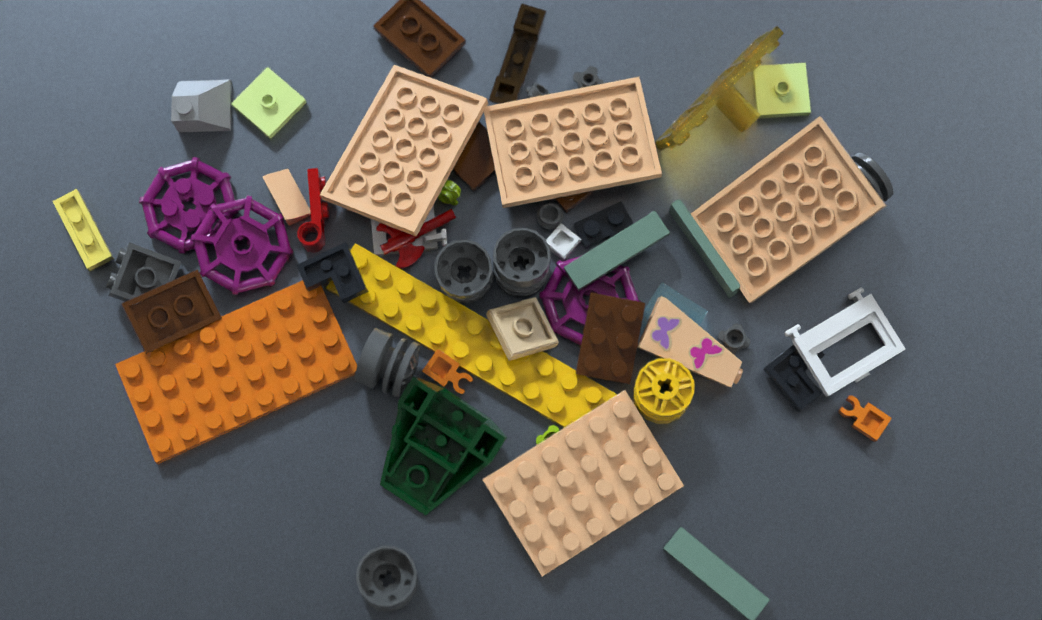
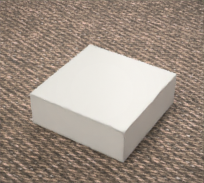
[546,223,581,261]

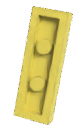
[53,189,114,271]

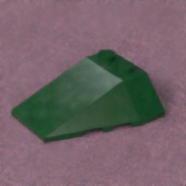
[380,376,508,516]

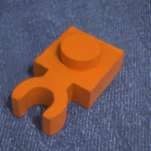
[422,349,473,394]
[838,395,892,442]

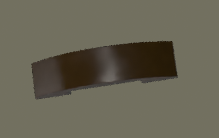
[489,3,546,104]

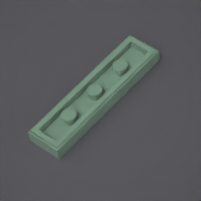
[669,199,741,299]
[564,211,670,292]
[663,527,770,620]

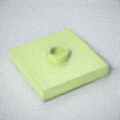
[752,63,811,118]
[231,67,307,140]

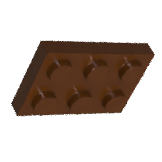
[373,0,466,78]
[121,269,222,354]
[575,292,645,384]

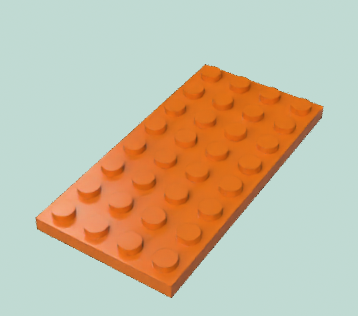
[115,280,357,464]

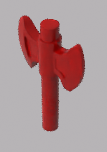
[376,209,456,268]

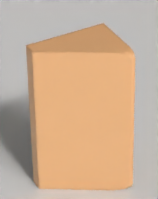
[263,169,311,226]

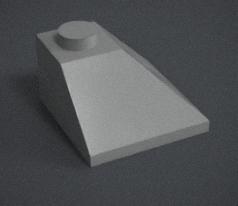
[171,80,231,132]

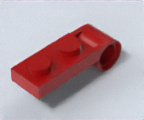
[297,168,329,253]

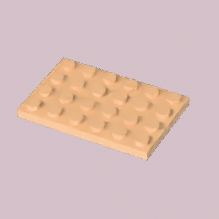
[320,65,488,236]
[484,77,662,208]
[691,116,886,303]
[482,390,684,576]

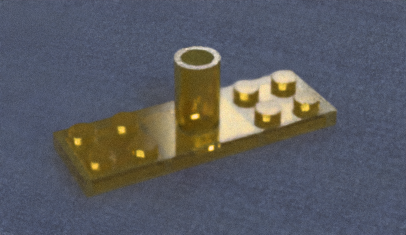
[655,26,784,151]

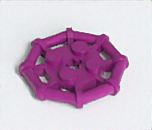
[139,157,239,254]
[191,196,293,295]
[539,256,641,345]

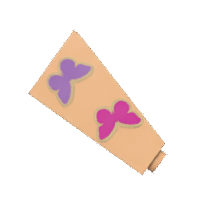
[637,296,743,387]

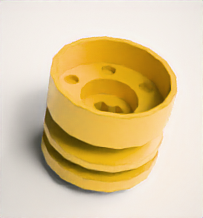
[633,358,694,424]

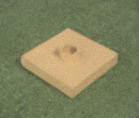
[486,297,559,361]

